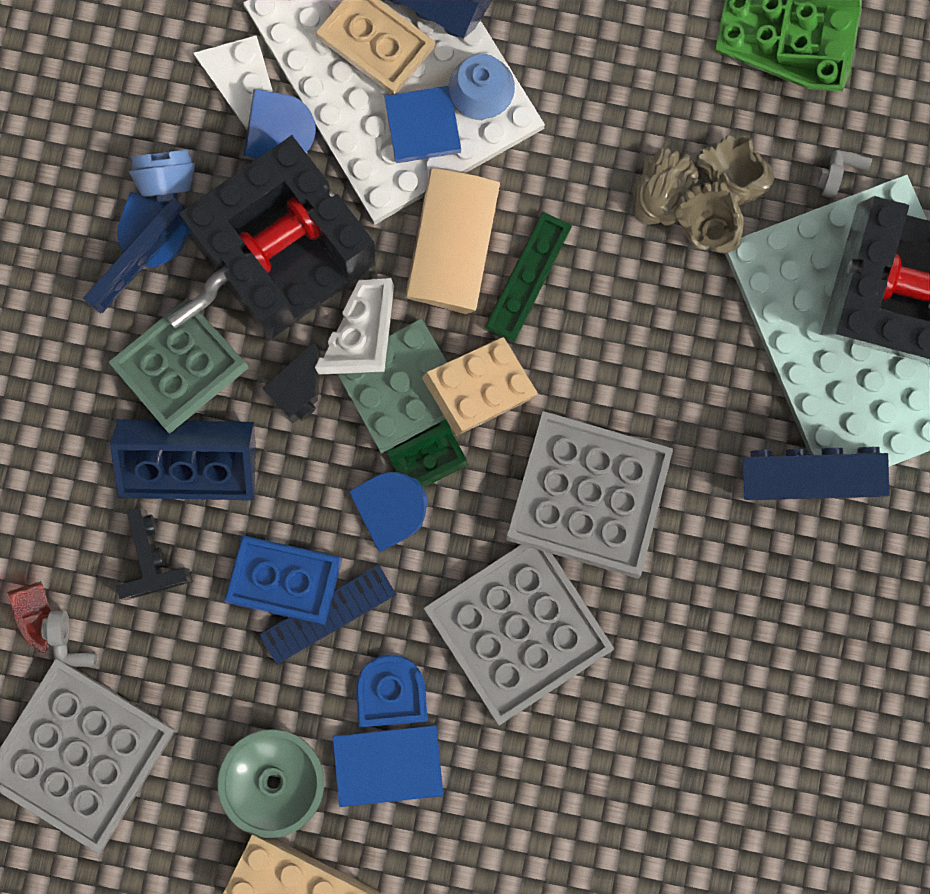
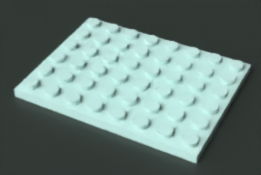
[725,175,930,467]

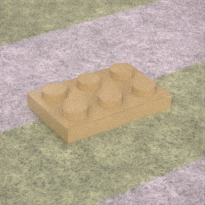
[316,0,436,95]
[422,337,538,436]

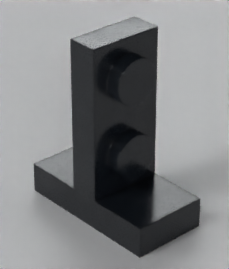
[116,508,193,600]

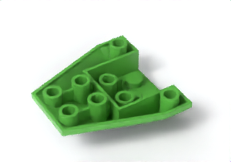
[716,0,862,92]

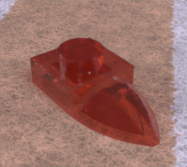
[7,581,50,654]

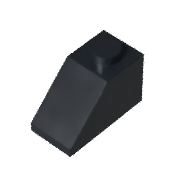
[262,343,321,423]

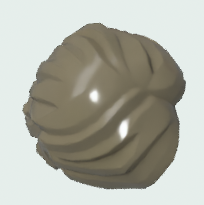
[696,135,774,205]
[633,148,703,225]
[675,181,744,253]

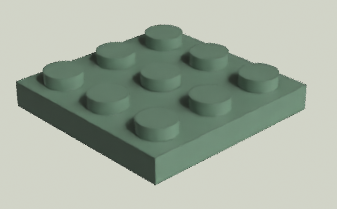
[109,298,249,434]
[337,318,447,453]

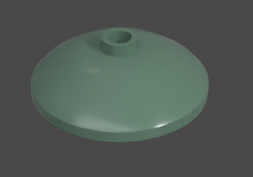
[218,729,325,838]

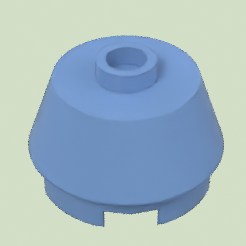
[449,54,515,121]
[129,150,196,202]

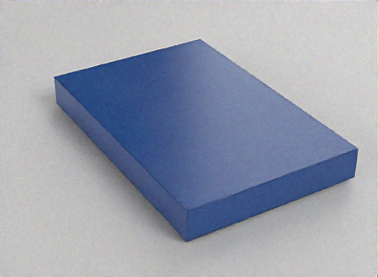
[224,535,342,626]
[333,725,444,807]

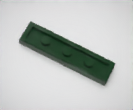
[484,211,572,344]

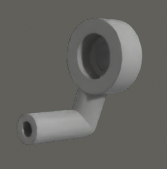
[817,150,872,199]
[42,611,97,667]

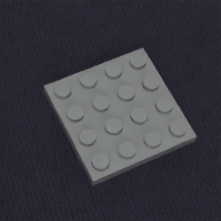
[506,411,673,579]
[424,545,614,725]
[0,659,176,854]

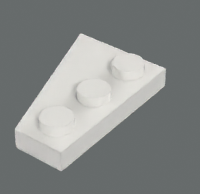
[194,35,273,130]
[315,278,394,374]

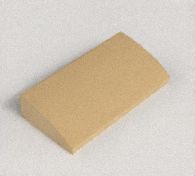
[405,168,500,314]

